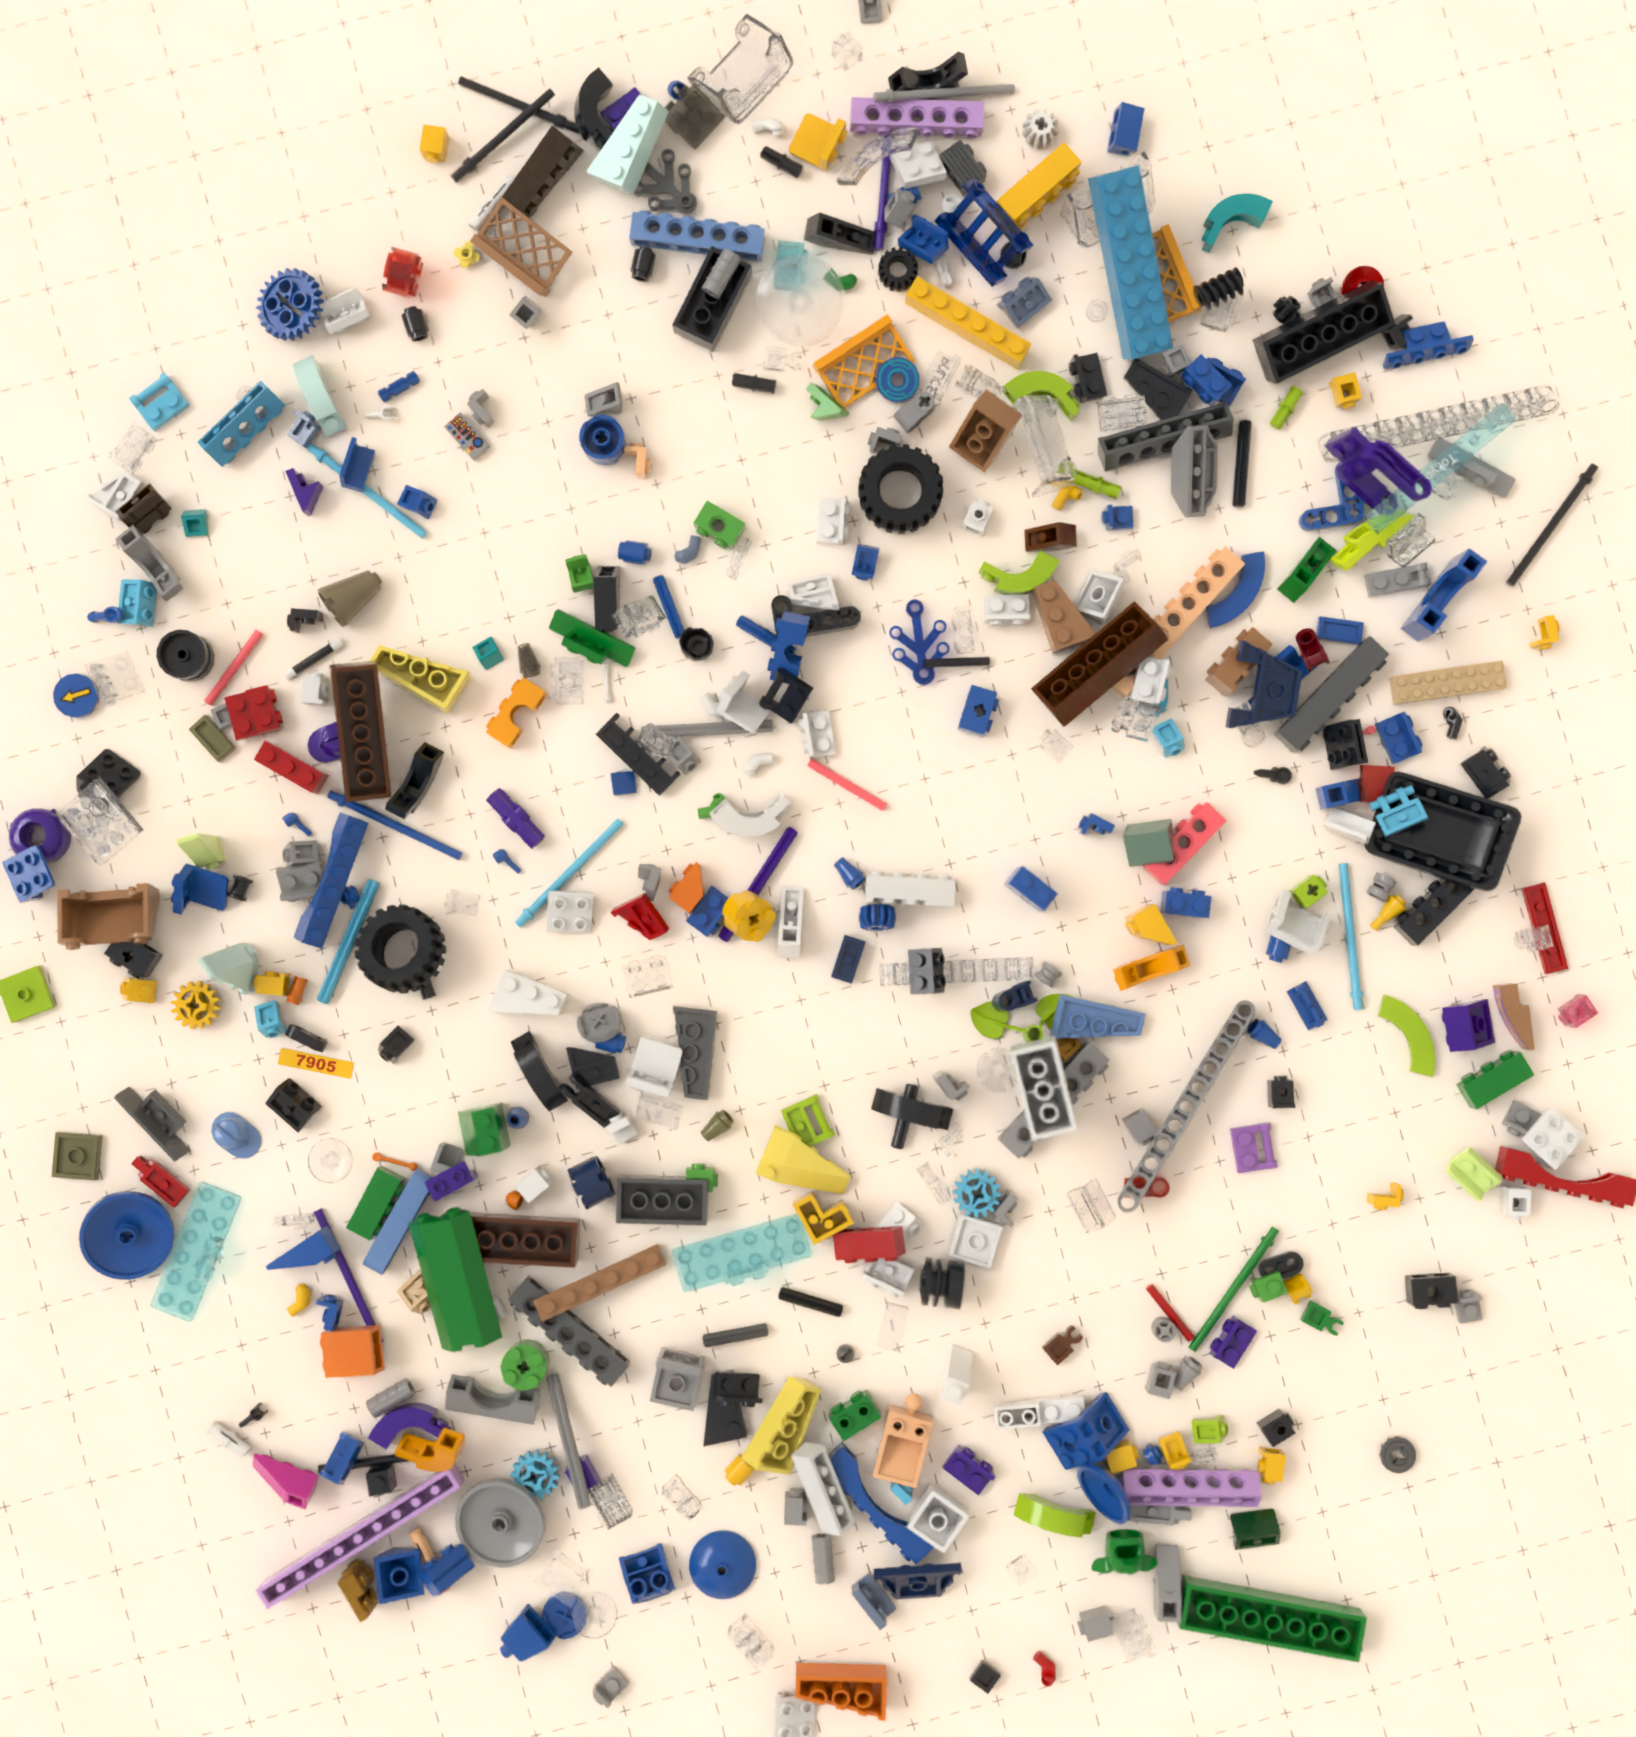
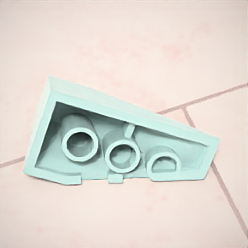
[197,943,259,995]

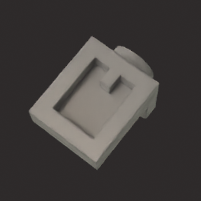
[663,736,701,775]
[282,840,319,866]
[638,863,661,902]
[993,1189,1018,1228]
[1455,1289,1483,1324]
[592,1666,629,1709]

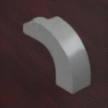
[116,525,184,602]

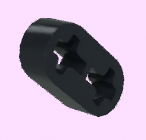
[285,1024,328,1052]

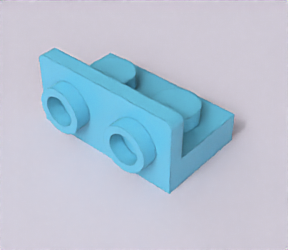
[117,579,157,627]

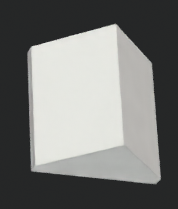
[1074,570,1126,625]

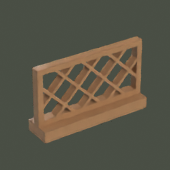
[470,197,573,297]

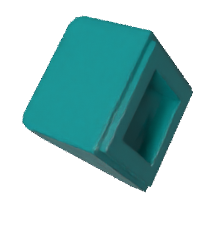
[181,509,208,537]
[472,636,504,670]

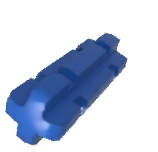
[378,371,420,402]

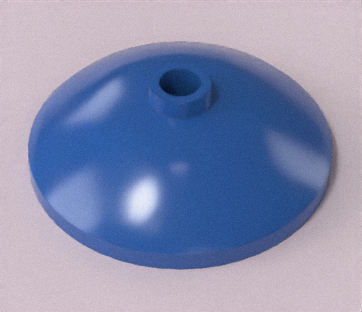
[1077,1464,1131,1524]
[689,1530,756,1599]

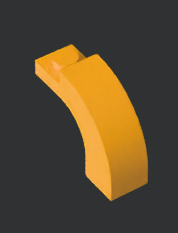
[1113,945,1191,991]
[395,1428,465,1472]

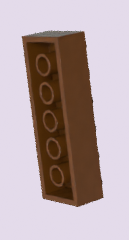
[1031,601,1168,727]
[329,661,392,802]
[442,1212,581,1268]

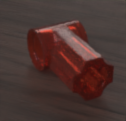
[1124,1175,1170,1198]

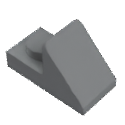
[584,382,623,417]

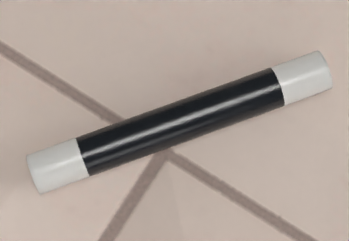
[283,638,344,680]

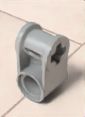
[893,392,935,434]

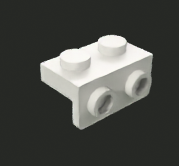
[319,287,370,335]
[877,1201,923,1248]
[862,1258,914,1297]

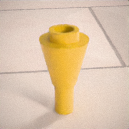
[1370,894,1407,931]

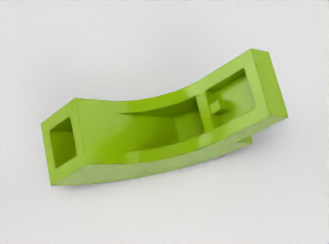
[1002,371,1080,422]
[978,551,1060,595]
[1013,1493,1096,1538]

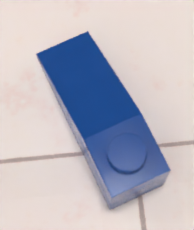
[265,1226,341,1270]

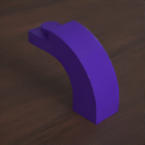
[367,1403,452,1450]

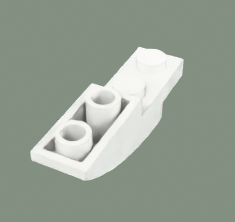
[994,1395,1085,1430]

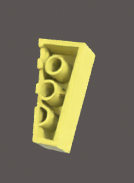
[370,645,471,714]

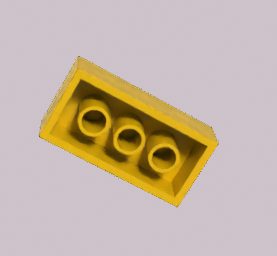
[993,142,1082,235]

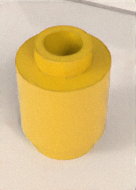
[725,1451,756,1486]

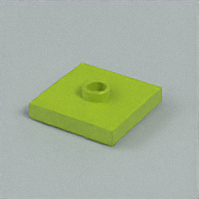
[0,966,56,1023]

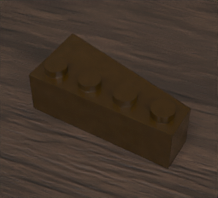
[502,126,585,217]

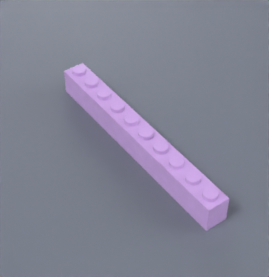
[255,1463,465,1610]

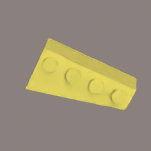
[741,1376,822,1475]

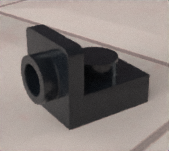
[287,608,323,633]
[378,1025,414,1064]

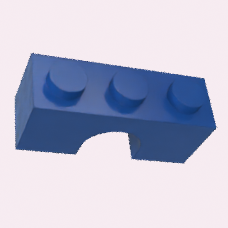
[767,611,810,684]

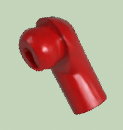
[1033,1650,1056,1687]

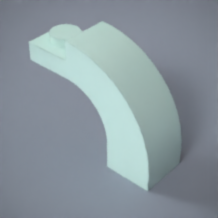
[293,355,347,437]

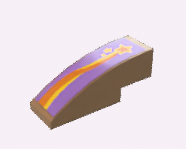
[1492,983,1535,1050]

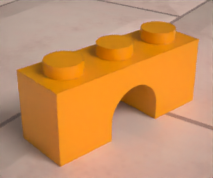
[486,677,548,749]

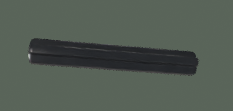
[1232,420,1252,508]

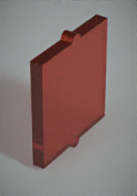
[1357,765,1395,802]

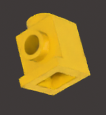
[1328,372,1362,410]
[254,971,291,996]
[1257,1447,1286,1484]

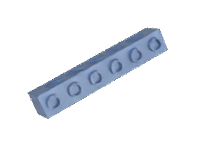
[629,210,765,262]

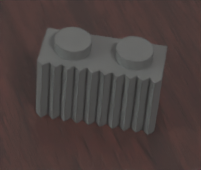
[939,140,987,197]

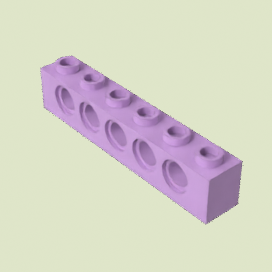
[850,97,984,139]
[1120,1467,1262,1507]

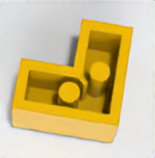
[793,1191,854,1245]

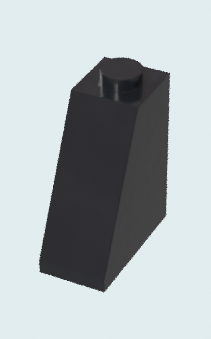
[593,566,620,632]

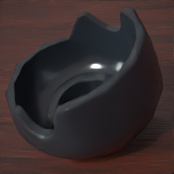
[679,627,714,661]

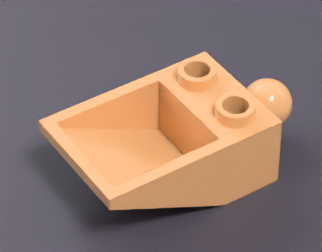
[873,1393,933,1488]

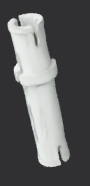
[467,173,515,233]

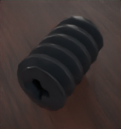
[1193,267,1244,311]

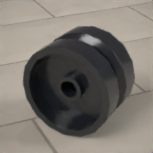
[156,629,215,682]

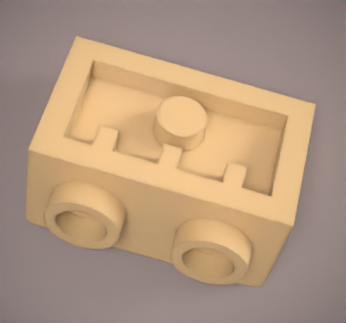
[397,1269,431,1314]

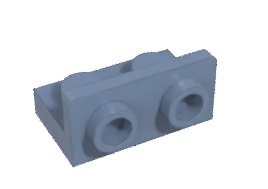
[997,277,1052,328]
[852,1573,896,1631]

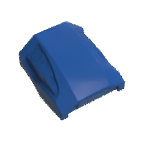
[619,1543,676,1604]

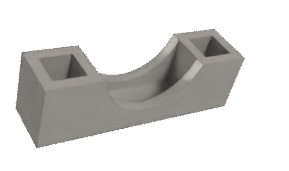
[445,1374,540,1425]

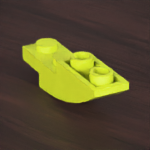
[1330,510,1416,571]

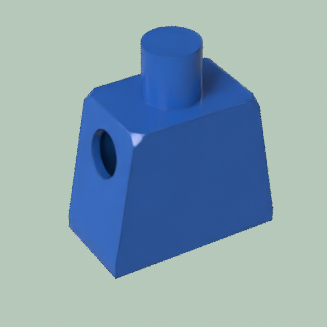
[500,1603,557,1662]

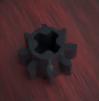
[1273,296,1301,324]

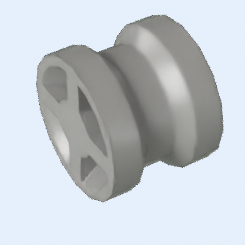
[1034,961,1062,988]
[1151,1316,1176,1342]

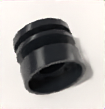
[919,1257,965,1310]

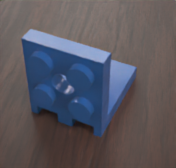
[1042,1392,1130,1470]

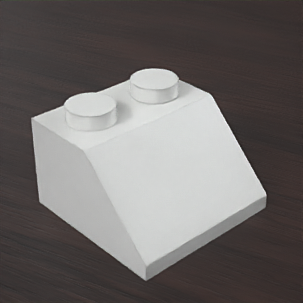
[907,1482,970,1553]

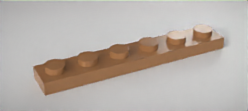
[533,1244,667,1322]

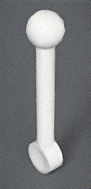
[603,658,612,703]

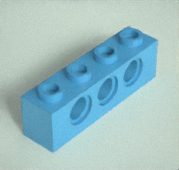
[197,381,286,467]

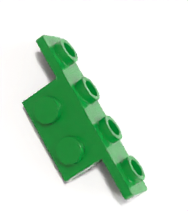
[549,609,636,667]

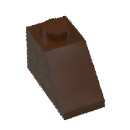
[1024,522,1077,552]

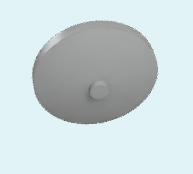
[455,1478,545,1567]

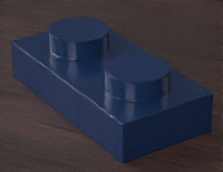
[831,935,866,984]

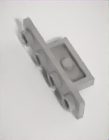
[1428,437,1516,498]

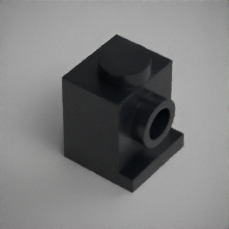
[1267,1075,1296,1109]

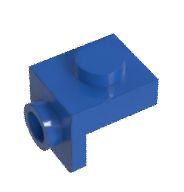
[851,544,879,580]

